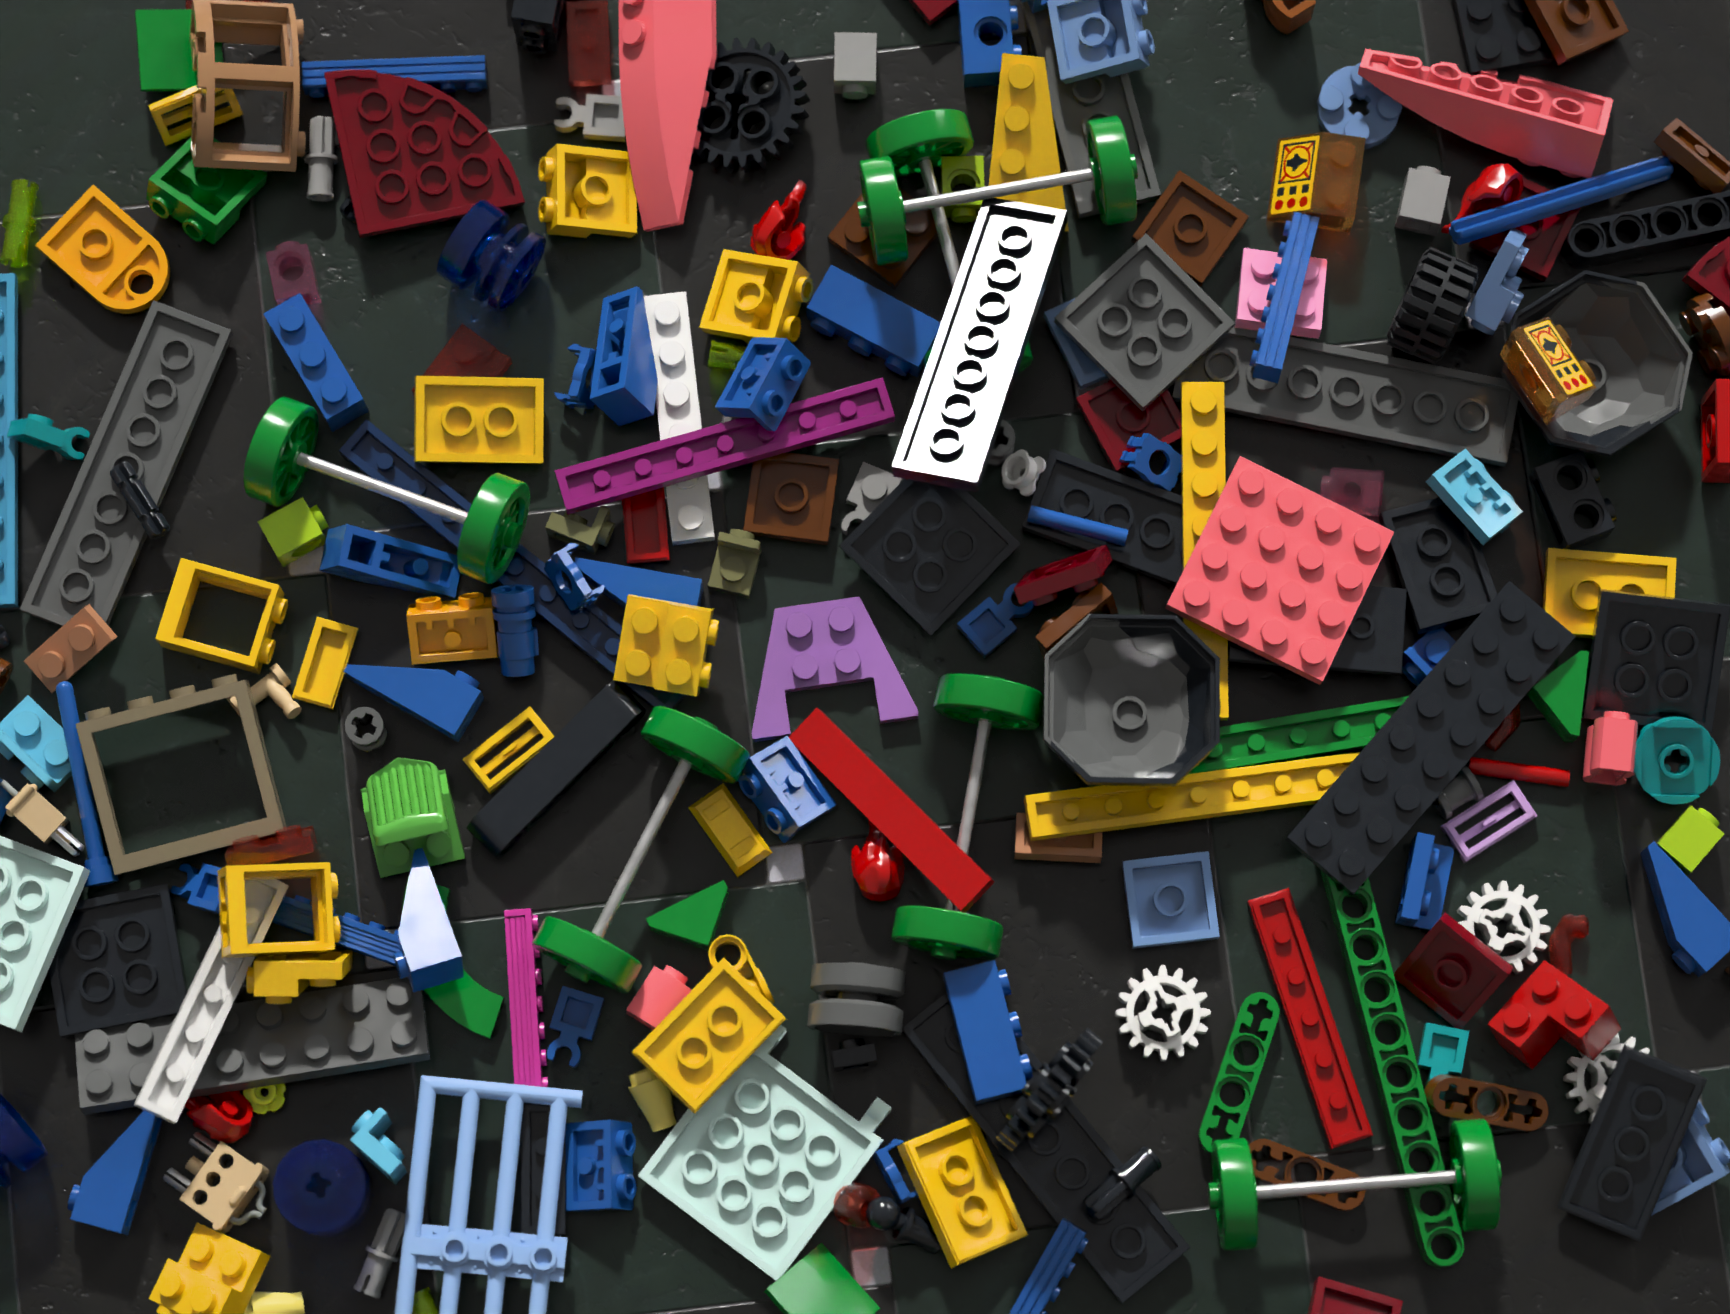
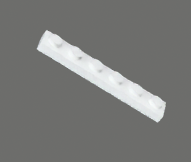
[644,291,715,545]
[134,879,289,1124]

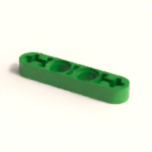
[1198,992,1280,1156]

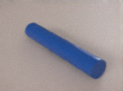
[1027,505,1129,546]

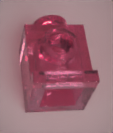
[1320,467,1385,516]

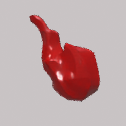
[1441,164,1524,234]
[751,180,807,260]
[851,819,904,901]
[184,1091,253,1143]

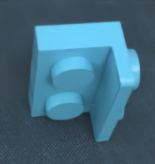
[1426,448,1523,545]
[0,695,72,793]
[350,1107,407,1185]

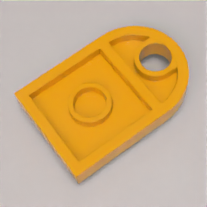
[35,185,170,314]

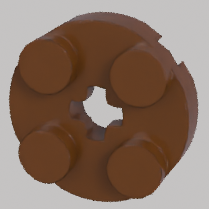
[1679,292,1730,376]

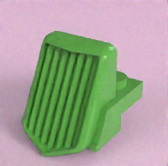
[361,757,465,878]

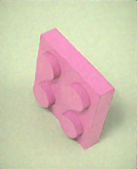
[1235,248,1327,339]

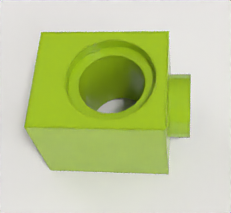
[941,156,984,223]
[257,497,329,567]
[1656,806,1724,876]

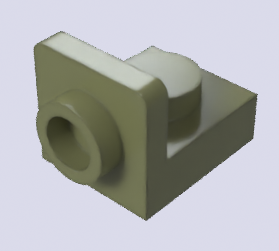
[545,505,615,555]
[708,529,762,599]

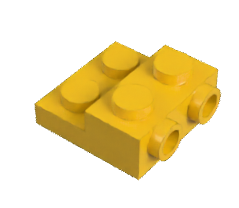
[538,144,637,238]
[699,249,813,344]
[613,594,719,697]
[246,951,353,1004]
[149,1222,271,1314]

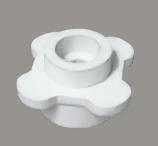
[1002,450,1046,496]

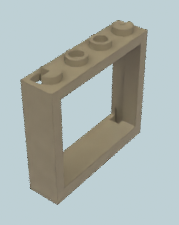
[75,674,287,875]

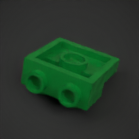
[146,137,267,245]

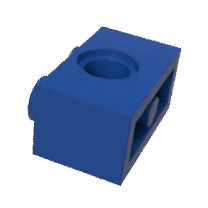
[957,0,1022,88]

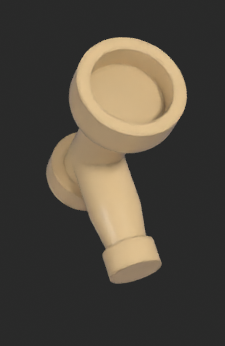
[227,663,302,719]

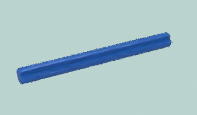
[1449,156,1674,245]

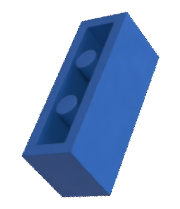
[807,265,941,377]
[263,293,369,432]
[943,960,1033,1105]

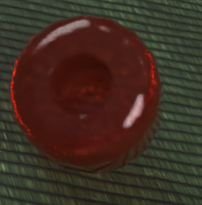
[833,1182,881,1229]

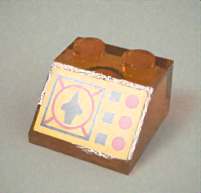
[1266,132,1366,233]
[1499,317,1597,425]

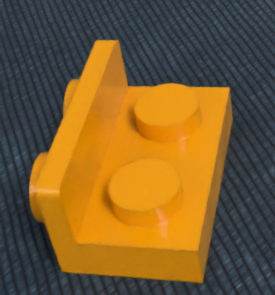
[406,592,498,665]

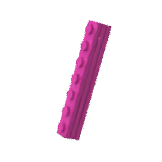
[504,908,549,1087]

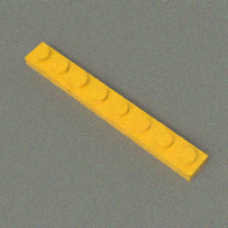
[1180,382,1229,720]
[1023,752,1360,841]

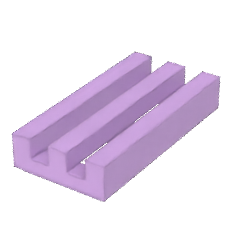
[1440,780,1538,863]

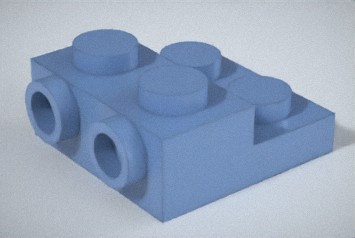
[1047,0,1155,84]
[1465,228,1529,335]
[1651,1101,1730,1216]

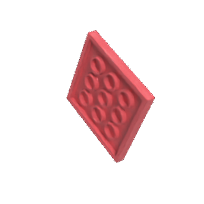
[1165,456,1394,685]

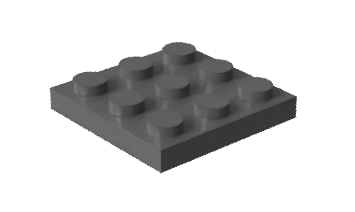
[1054,233,1235,412]

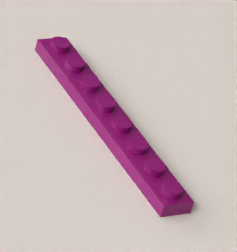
[555,377,895,515]

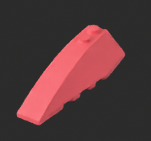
[618,0,717,232]
[1358,49,1613,178]

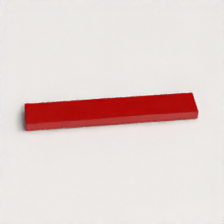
[789,707,995,913]
[1247,888,1373,1150]

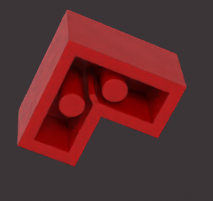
[1488,960,1622,1069]

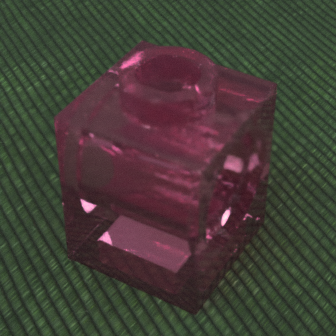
[266,241,322,305]

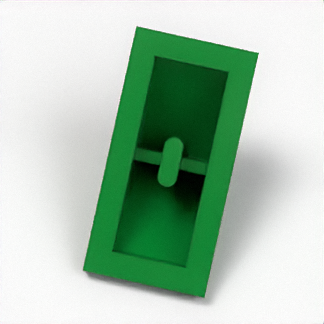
[1527,651,1589,743]
[646,880,729,951]

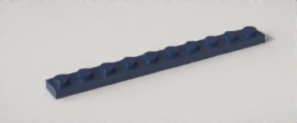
[339,419,686,709]

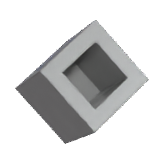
[834,32,877,99]
[1395,166,1451,236]

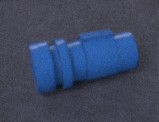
[491,584,539,677]

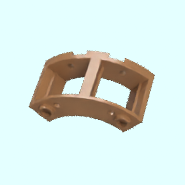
[189,0,306,172]

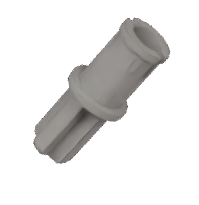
[304,116,338,201]
[353,1209,405,1298]

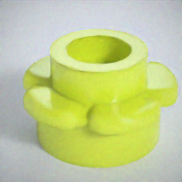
[243,1083,286,1114]

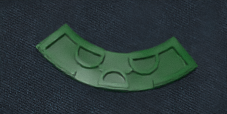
[402,876,505,1040]

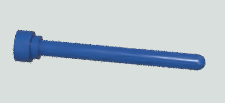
[56,681,119,888]

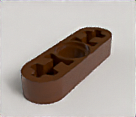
[1424,1074,1548,1131]
[1249,1139,1365,1212]

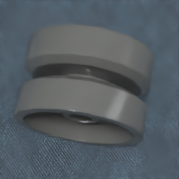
[807,962,906,1037]

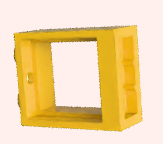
[155,558,288,674]
[217,862,341,958]

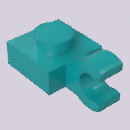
[7,414,90,460]
[1417,1022,1469,1100]

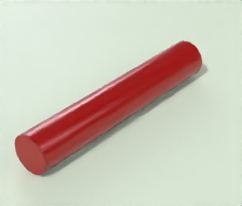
[1467,757,1570,787]

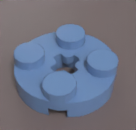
[1317,63,1402,149]

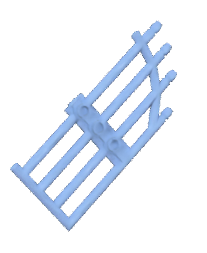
[394,1075,583,1314]

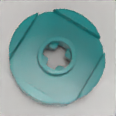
[1634,716,1720,804]

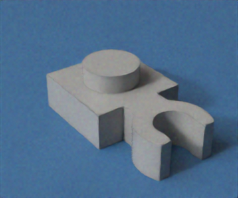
[554,94,626,142]
[841,462,902,535]

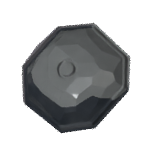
[1501,270,1693,457]
[1044,614,1220,786]

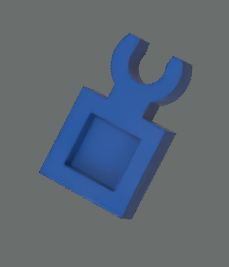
[957,583,1034,658]
[170,863,221,915]
[547,986,605,1068]

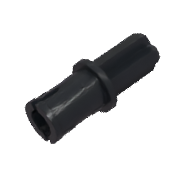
[1083,1146,1162,1220]

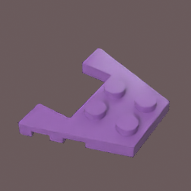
[752,597,918,742]

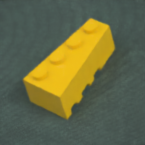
[988,53,1069,232]

